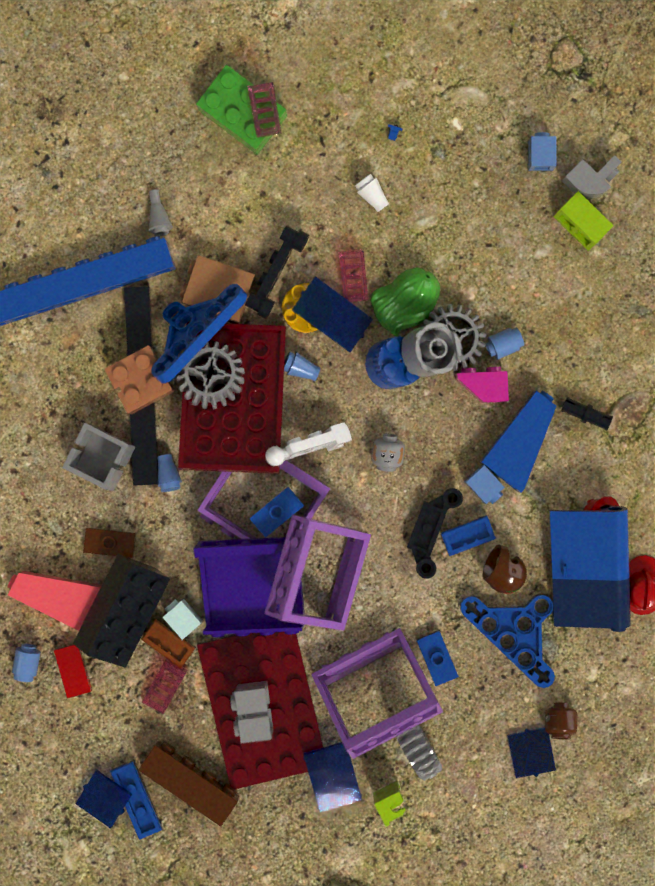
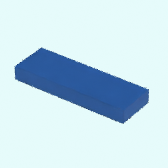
[110,760,163,840]

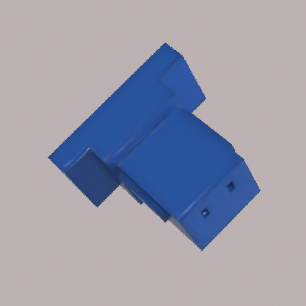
[388,124,403,141]

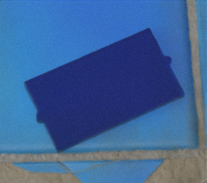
[292,276,373,353]

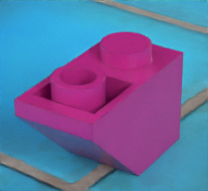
[455,367,509,403]

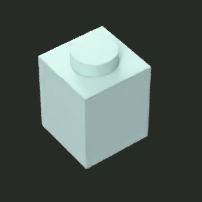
[163,599,203,640]

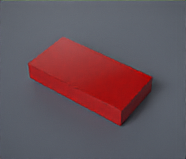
[54,644,92,698]

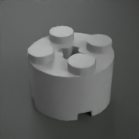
[402,323,461,377]

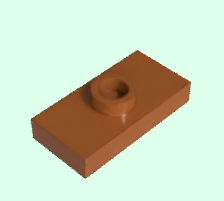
[141,618,196,668]

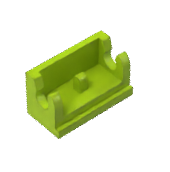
[553,191,614,251]
[373,781,406,827]

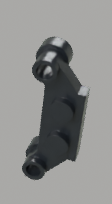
[245,226,310,319]
[407,488,463,579]

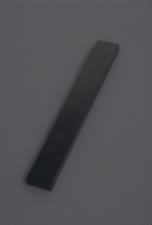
[124,286,158,486]

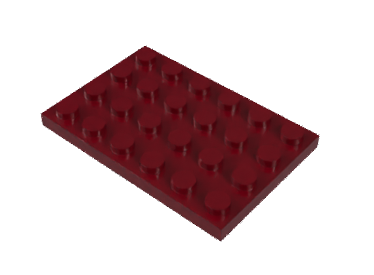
[178,322,286,474]
[197,632,328,789]

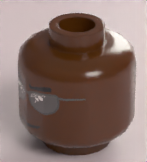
[545,702,578,740]

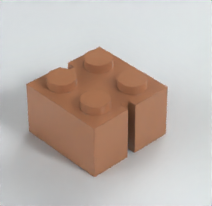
[104,345,175,414]

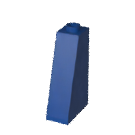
[480,390,557,493]

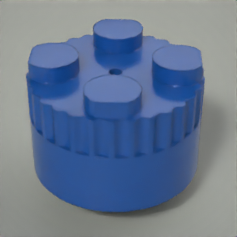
[365,336,420,389]

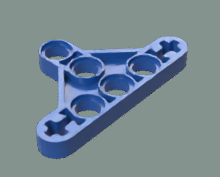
[151,284,247,383]
[460,594,555,688]

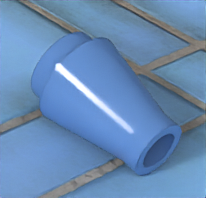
[284,352,321,381]
[157,454,182,492]

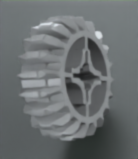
[423,304,486,372]
[176,341,245,409]
[396,724,442,781]

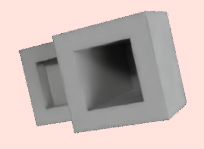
[562,155,621,199]

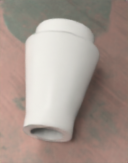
[355,174,389,212]

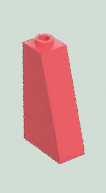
[8,571,102,631]

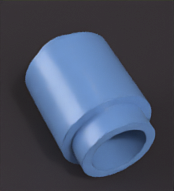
[486,328,524,360]
[12,643,41,682]

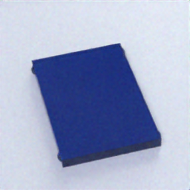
[303,742,362,813]

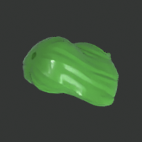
[371,267,440,337]

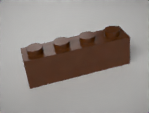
[138,741,239,827]

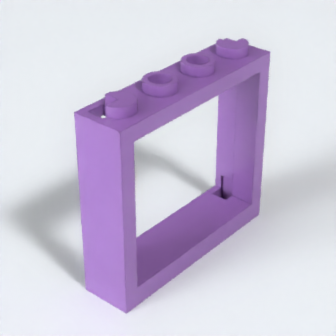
[197,460,330,539]
[265,514,371,631]
[311,628,443,759]

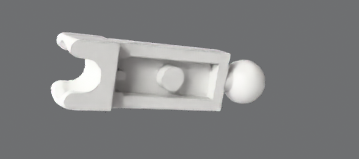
[265,422,352,466]

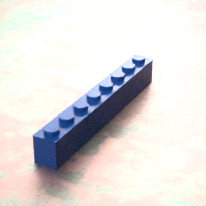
[0,236,176,326]

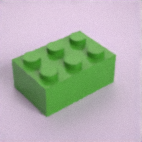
[196,64,287,155]

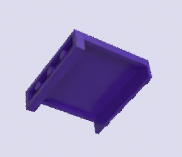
[194,537,305,637]

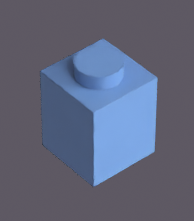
[528,132,556,171]
[464,465,505,504]

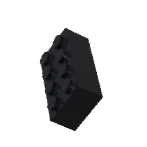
[73,554,171,668]

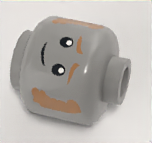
[371,433,405,472]

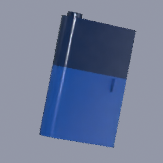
[550,506,631,632]

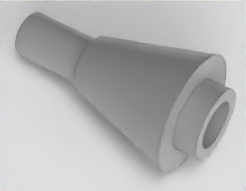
[148,189,173,236]

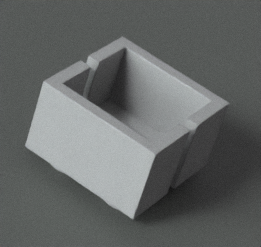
[62,422,136,491]
[231,681,273,743]

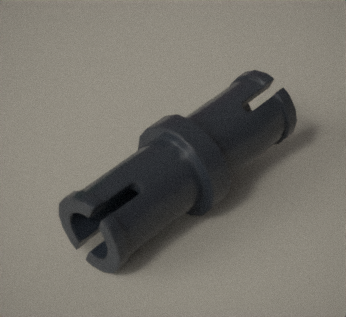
[561,397,613,431]

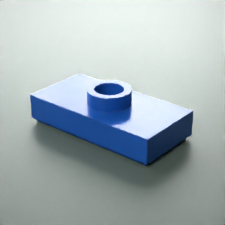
[249,486,304,538]
[440,515,496,556]
[416,630,458,686]

